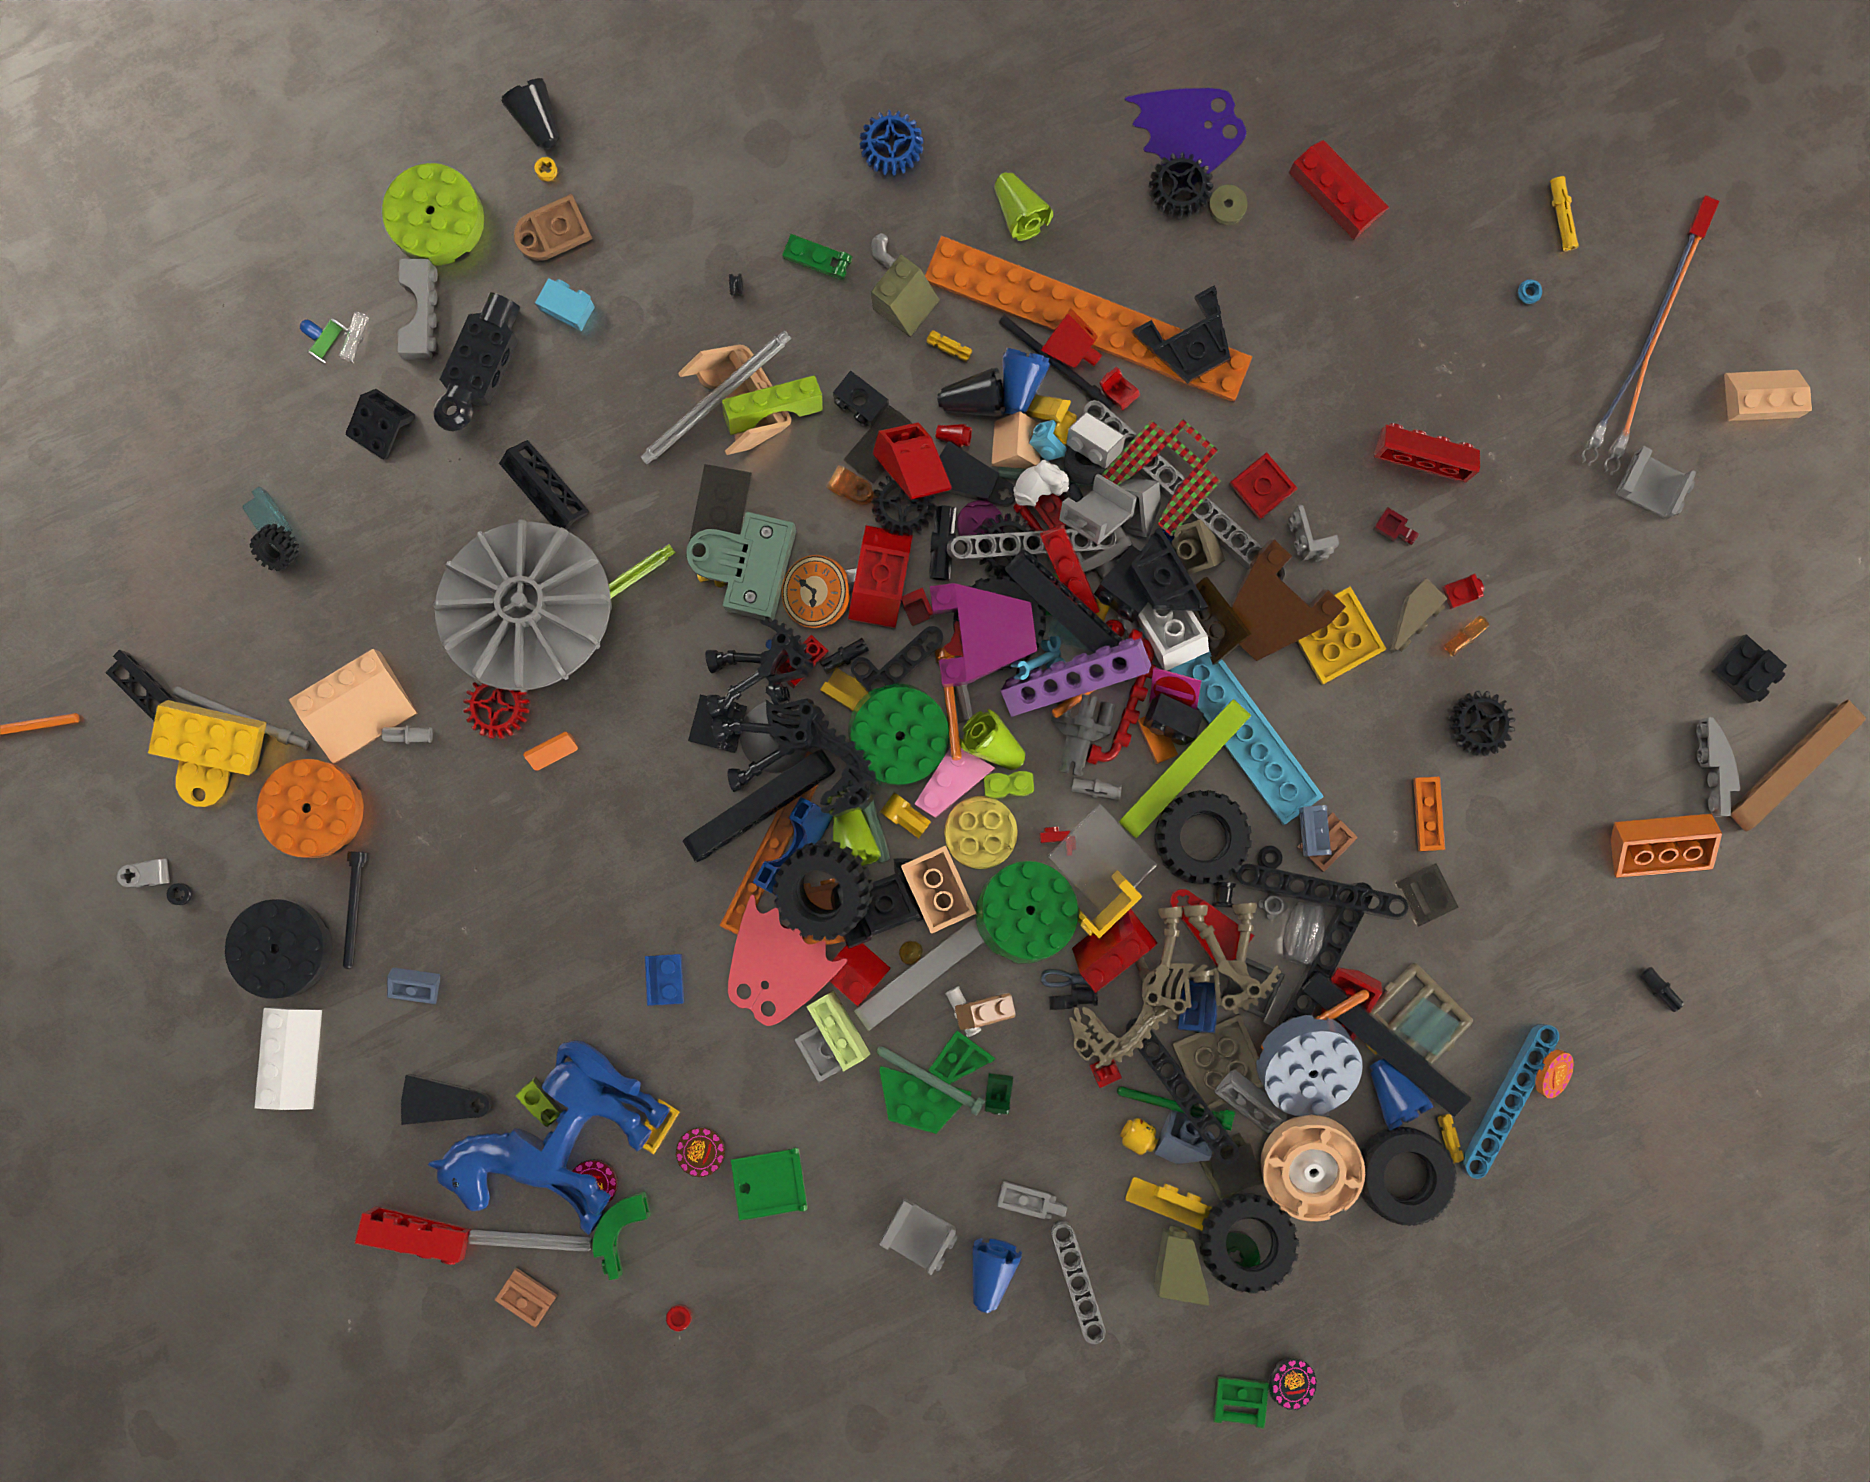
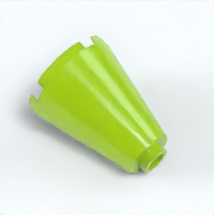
[994,173,1053,241]
[960,709,1025,770]
[833,809,881,866]

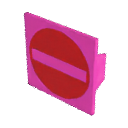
[1149,668,1202,710]

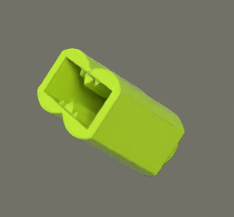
[983,771,1034,799]

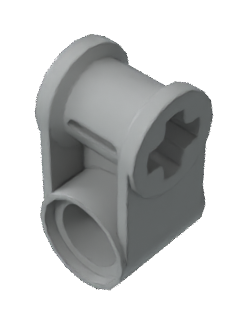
[117,859,170,887]

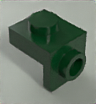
[984,1073,1013,1115]

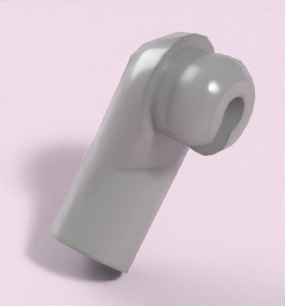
[872,234,896,269]

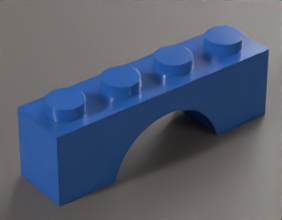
[752,797,833,897]

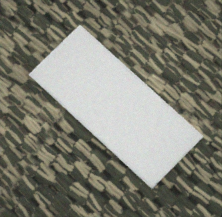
[1263,983,1292,1027]

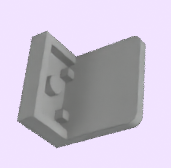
[1288,504,1339,561]

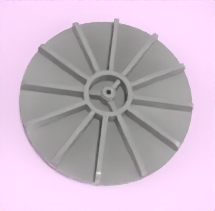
[433,519,611,692]

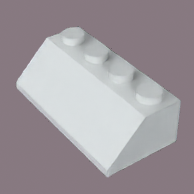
[254,1007,322,1110]

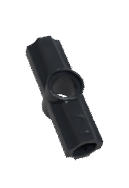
[929,505,957,581]

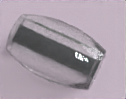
[1282,901,1326,966]

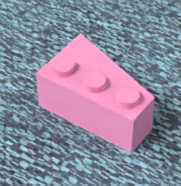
[915,747,995,818]

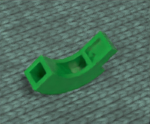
[593,1191,650,1280]

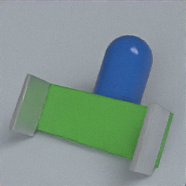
[300,318,348,363]

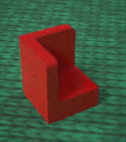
[901,587,934,626]

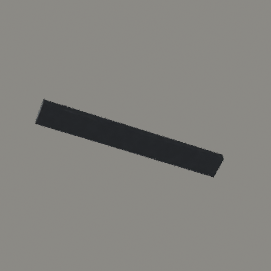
[1302,970,1471,1117]

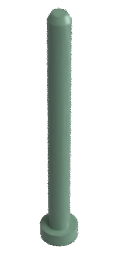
[877,1047,985,1116]

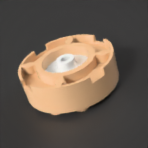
[1260,1115,1365,1221]

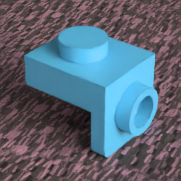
[1029,420,1067,461]

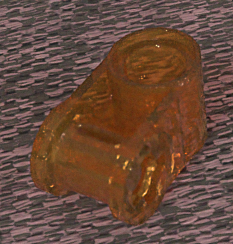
[826,465,874,506]

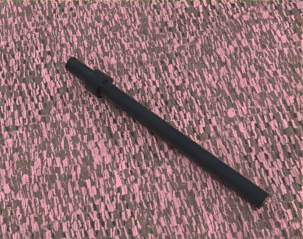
[999,315,1115,411]

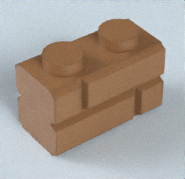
[955,993,1016,1030]

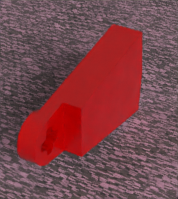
[1170,889,1255,967]

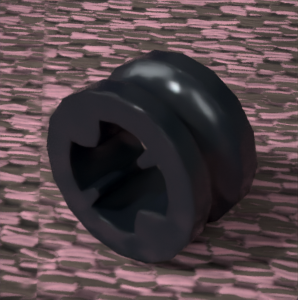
[729,273,743,296]
[166,883,193,905]

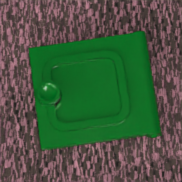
[730,1147,807,1221]

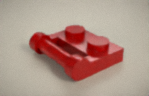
[1013,493,1068,531]

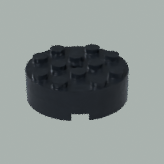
[225,899,332,999]

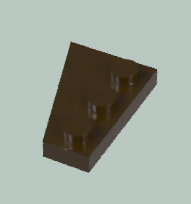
[1193,577,1252,665]

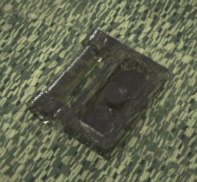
[1395,863,1458,927]

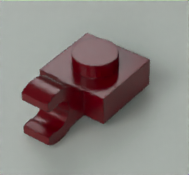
[1374,507,1419,546]

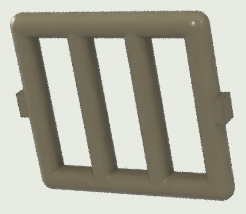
[1371,963,1473,1064]

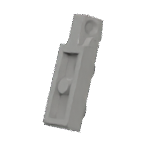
[997,1181,1067,1219]

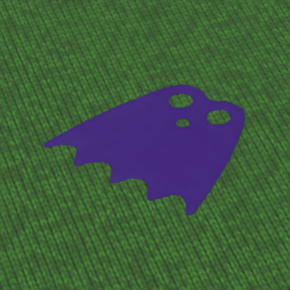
[1125,88,1247,192]

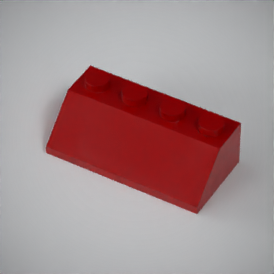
[1289,140,1389,240]
[1374,423,1480,482]

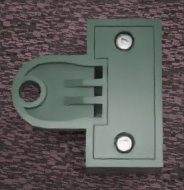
[686,512,797,622]

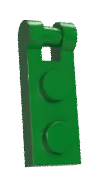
[782,234,853,280]

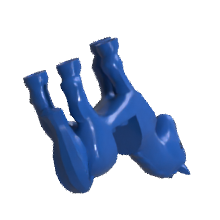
[428,1041,670,1235]

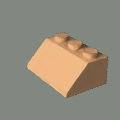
[1724,370,1812,421]
[901,846,976,934]

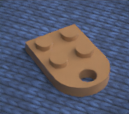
[514,194,593,261]

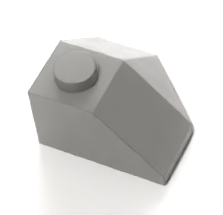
[1118,478,1161,537]

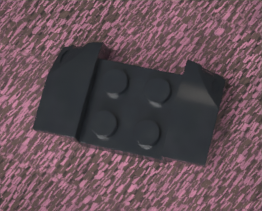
[831,858,924,949]

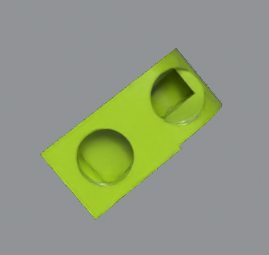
[516,1077,562,1127]

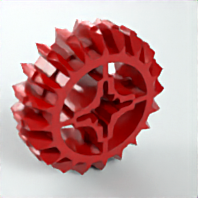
[463,682,530,739]

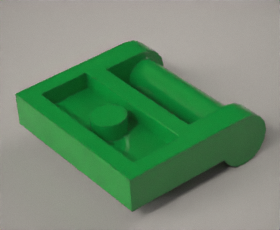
[1213,1376,1268,1428]

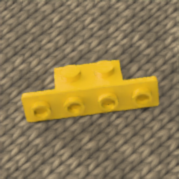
[1125,1177,1212,1230]

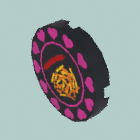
[1268,1358,1317,1410]

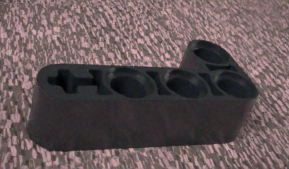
[851,626,943,693]

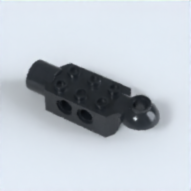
[433,292,521,432]

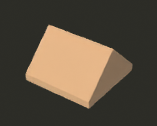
[991,411,1041,469]

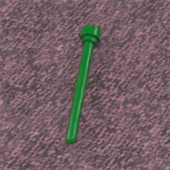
[1117,1086,1235,1131]

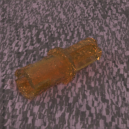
[1444,616,1489,656]

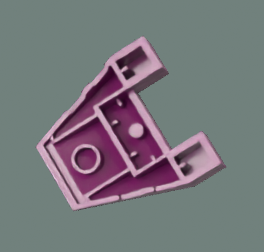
[930,583,1037,688]

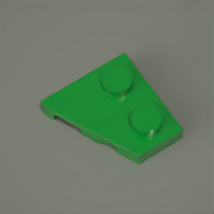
[928,1030,995,1084]

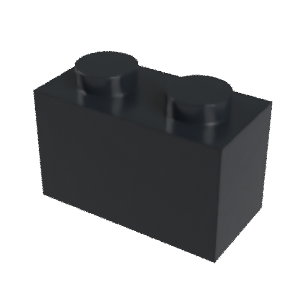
[1143,693,1204,745]

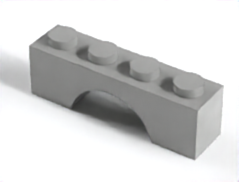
[398,259,438,359]

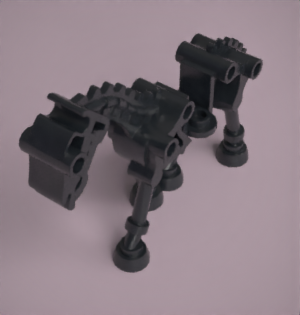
[705,617,882,817]

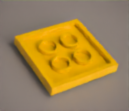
[1297,586,1387,685]

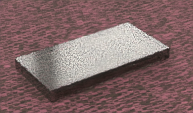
[686,464,752,558]

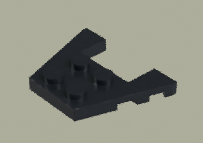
[1132,285,1231,383]

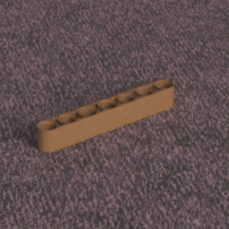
[1730,699,1866,832]

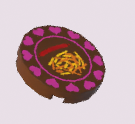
[676,1127,726,1177]

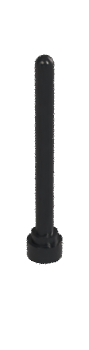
[343,851,368,969]

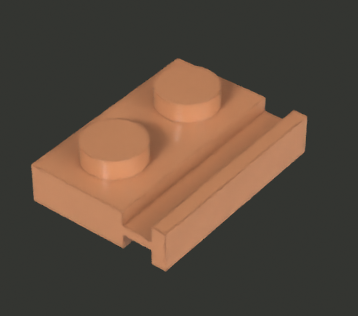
[1297,812,1358,872]
[495,1268,558,1328]

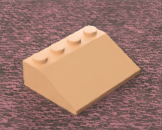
[289,649,418,764]

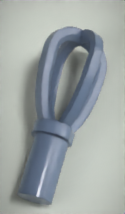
[1041,969,1089,987]

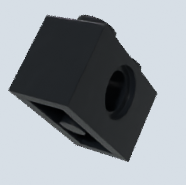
[833,370,889,427]

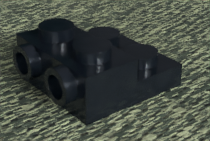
[1711,634,1787,703]

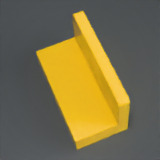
[820,668,873,711]

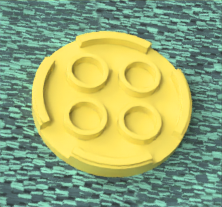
[944,796,1017,869]

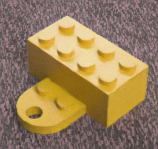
[148,700,267,807]

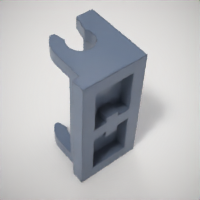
[1299,805,1332,857]

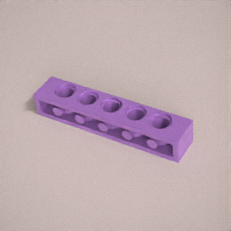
[1000,638,1151,717]

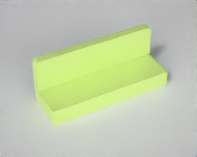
[806,990,870,1071]

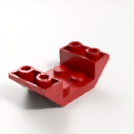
[848,525,913,628]

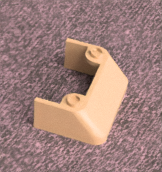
[678,344,791,455]

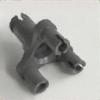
[1051,694,1116,776]

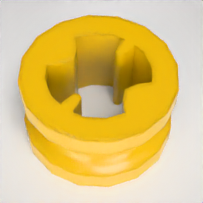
[534,157,557,182]

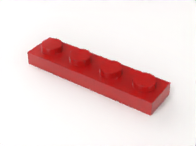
[1040,524,1100,613]

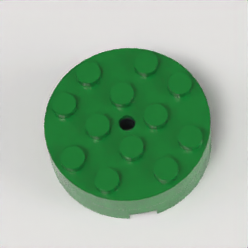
[848,683,949,785]
[975,861,1079,964]

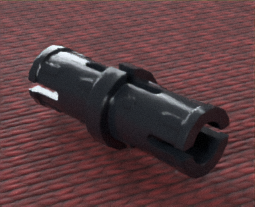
[819,637,869,674]

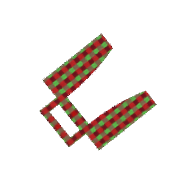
[1102,418,1221,536]

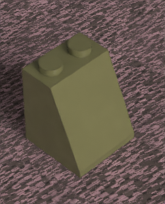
[871,254,940,337]
[1153,1226,1210,1306]

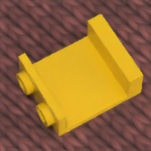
[1078,870,1142,938]

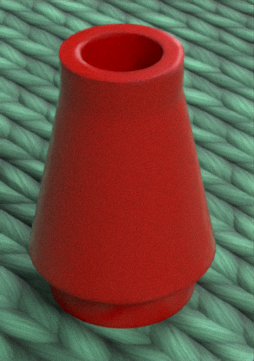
[936,424,972,448]

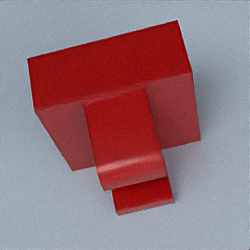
[1089,1059,1122,1088]

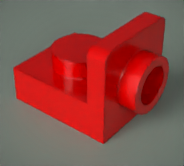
[1442,574,1484,609]

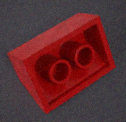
[1072,908,1158,993]

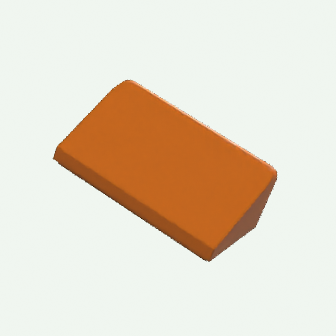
[1137,716,1178,765]
[523,731,578,771]

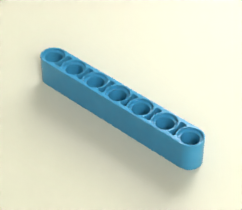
[1460,1024,1560,1179]

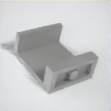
[1615,446,1696,519]
[1059,474,1137,544]
[879,1198,958,1275]

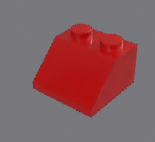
[830,943,891,1006]

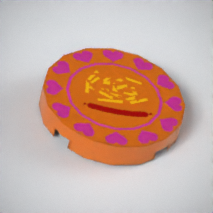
[1535,1049,1574,1098]

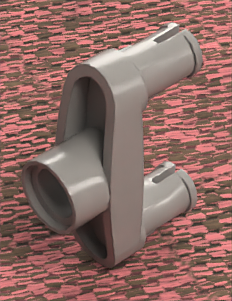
[1076,526,1133,581]

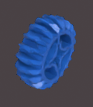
[859,110,924,176]

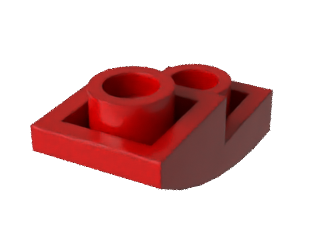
[776,634,829,689]

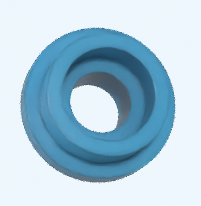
[1518,280,1542,304]

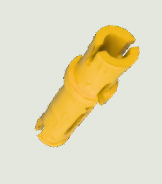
[1549,176,1579,251]

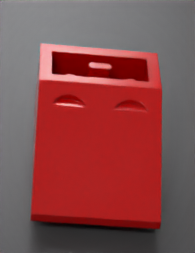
[873,422,952,500]

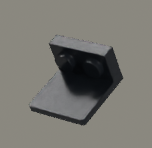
[345,389,415,459]

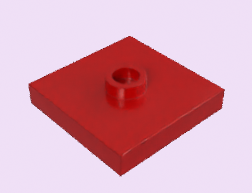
[1229,452,1298,520]

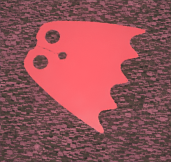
[728,894,847,1026]

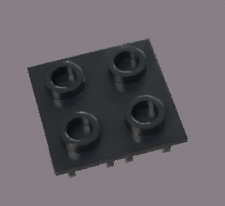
[688,694,747,753]

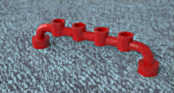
[1086,629,1156,765]

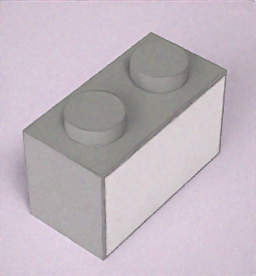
[1067,412,1125,469]

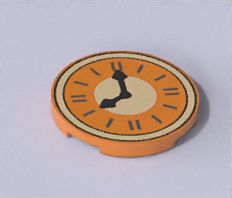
[782,555,850,628]

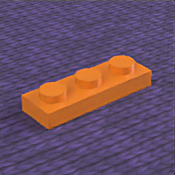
[1413,777,1445,851]

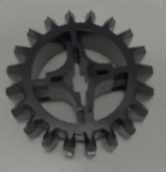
[1149,152,1214,218]
[871,475,936,536]
[976,513,1037,577]
[1448,691,1516,757]

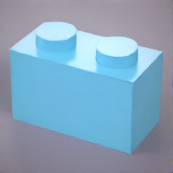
[535,278,595,331]

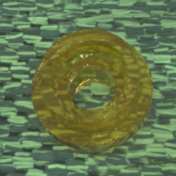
[899,941,923,965]

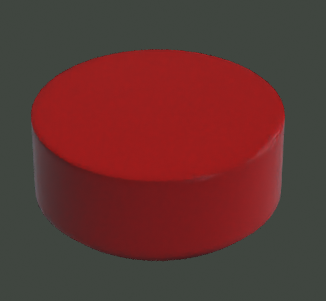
[666,1304,692,1331]

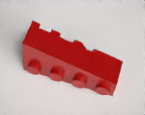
[355,1206,472,1265]

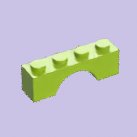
[722,375,822,435]

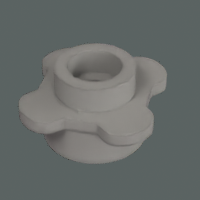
[1258,893,1288,920]

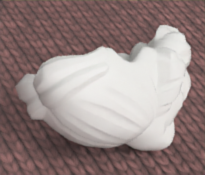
[1013,460,1069,506]

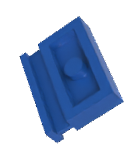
[645,954,684,1006]
[1178,980,1218,1034]

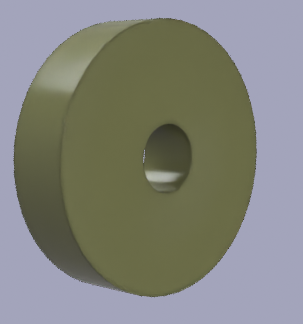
[1208,185,1248,225]

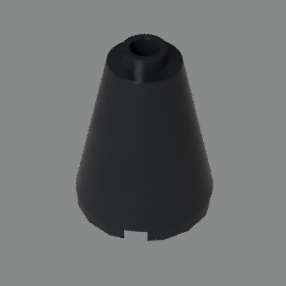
[501,78,559,150]
[937,367,1004,417]

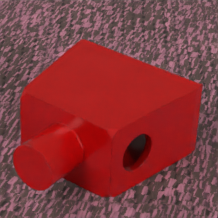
[1041,309,1102,368]

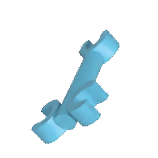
[1011,636,1066,680]

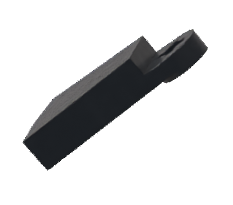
[939,441,1015,507]
[401,1074,491,1125]

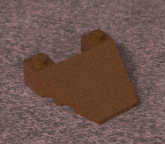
[1231,539,1346,661]

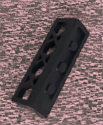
[499,440,589,531]
[105,649,178,721]

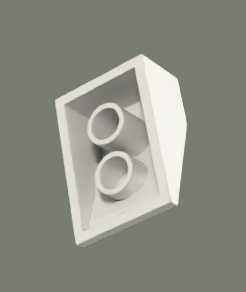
[1137,602,1209,671]

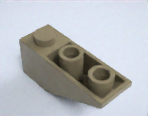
[1389,578,1448,653]

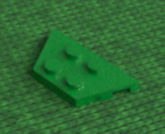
[879,1065,972,1134]

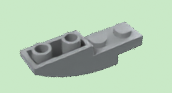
[1696,718,1740,817]

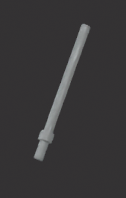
[173,686,310,750]

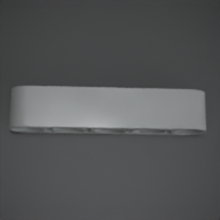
[1051,1220,1106,1344]

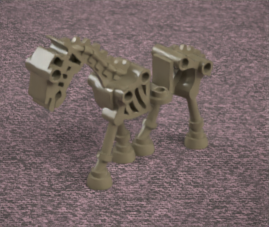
[1070,903,1281,1068]

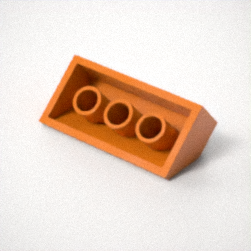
[1611,814,1722,878]

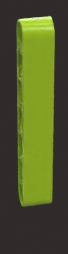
[1118,699,1252,839]

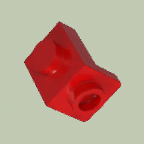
[1099,367,1140,410]
[1039,827,1076,856]

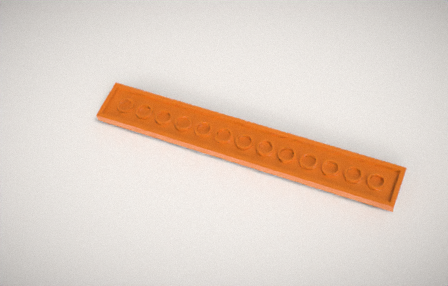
[925,236,1253,402]

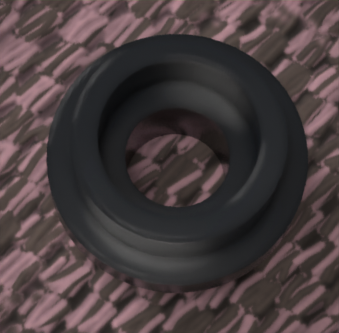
[1258,846,1283,869]

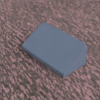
[387,968,440,1004]

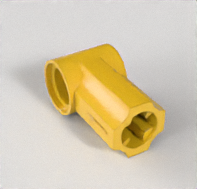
[880,792,931,839]

